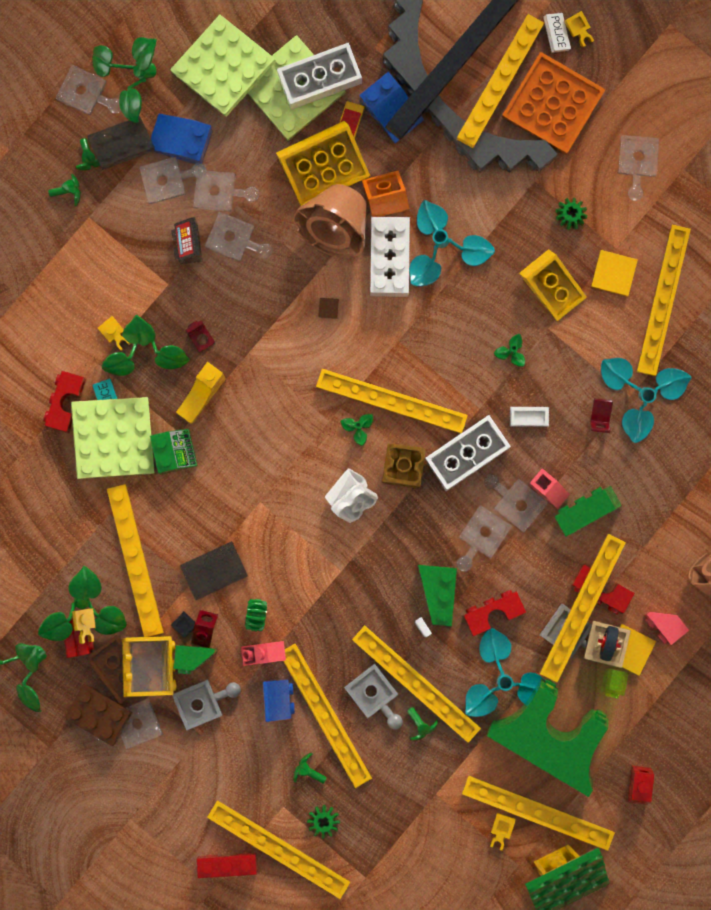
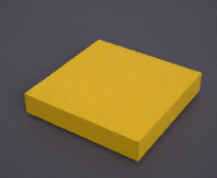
[591,250,638,297]
[620,624,656,676]

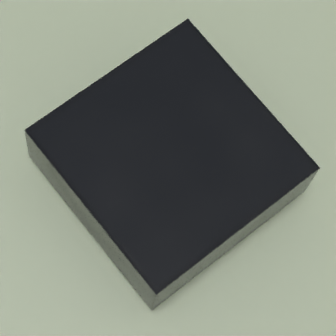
[171,611,195,638]

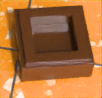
[318,298,339,319]

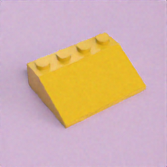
[276,121,370,206]

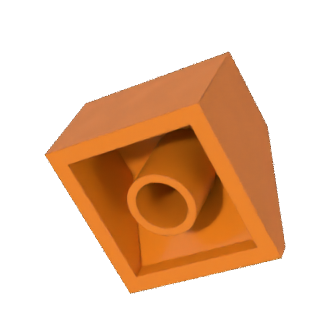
[362,171,409,217]

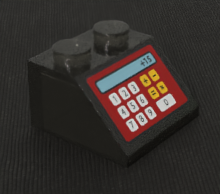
[171,217,203,264]

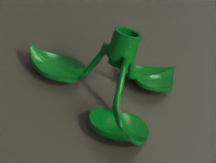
[92,37,157,123]
[102,315,190,376]
[38,566,127,641]
[0,643,47,712]

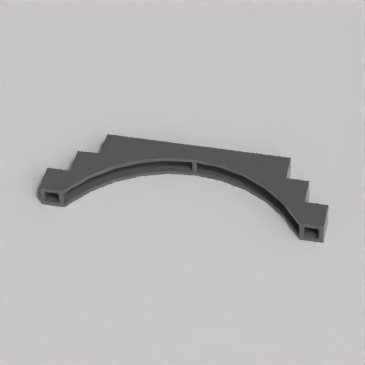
[383,0,558,173]

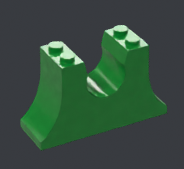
[487,679,609,797]

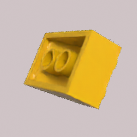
[519,249,587,321]

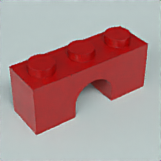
[43,371,86,434]
[571,565,635,615]
[463,590,526,636]
[197,852,258,878]

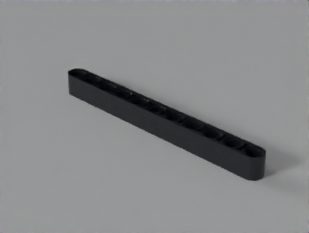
[385,0,519,140]

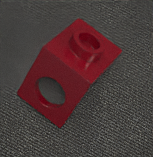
[185,320,215,353]
[590,398,613,433]
[191,610,218,648]

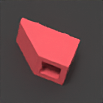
[528,469,570,509]
[644,612,689,645]
[241,641,286,666]

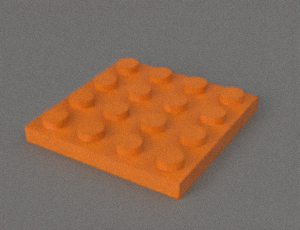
[502,52,606,155]

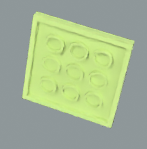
[170,15,276,117]
[247,35,346,141]
[71,397,154,479]

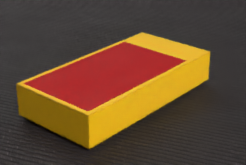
[340,101,365,141]

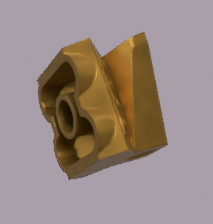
[382,444,426,488]

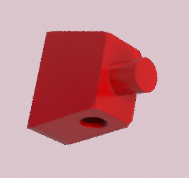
[628,765,654,805]

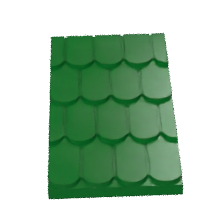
[525,845,610,910]

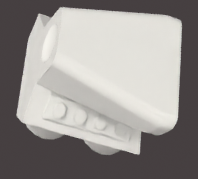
[325,469,378,523]

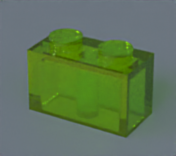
[601,668,629,699]

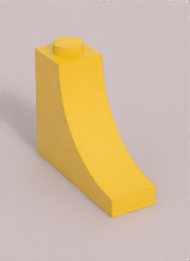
[176,362,226,424]

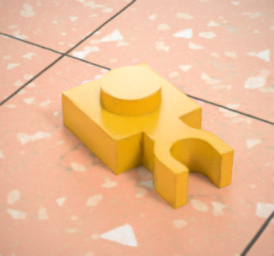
[564,11,594,47]
[98,316,131,351]
[72,608,95,644]
[490,813,516,850]

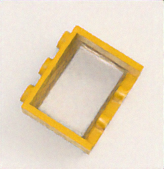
[122,636,176,697]

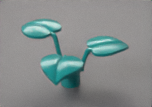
[409,200,495,286]
[601,358,692,443]
[465,628,545,717]

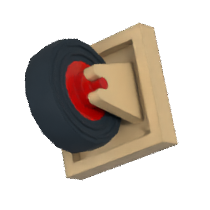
[583,621,631,668]

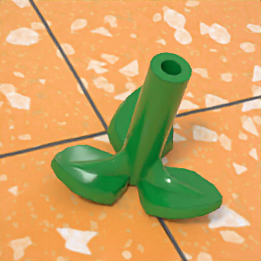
[75,138,107,170]
[48,174,81,206]
[494,334,525,367]
[340,414,373,446]
[407,707,438,740]
[293,753,327,784]

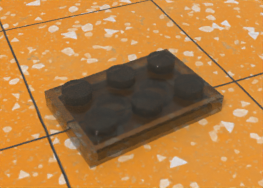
[87,116,155,170]
[180,541,248,600]

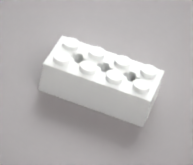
[277,43,362,110]
[370,217,410,297]
[425,415,511,491]

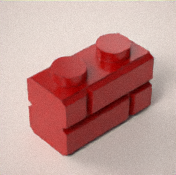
[64,618,94,658]

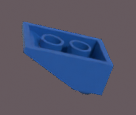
[359,72,424,144]
[147,114,213,166]
[263,679,295,722]

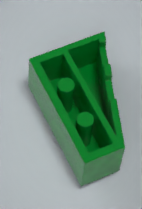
[554,486,622,537]
[418,565,457,626]

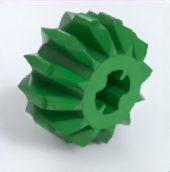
[555,198,588,230]
[245,599,267,632]
[307,805,340,839]

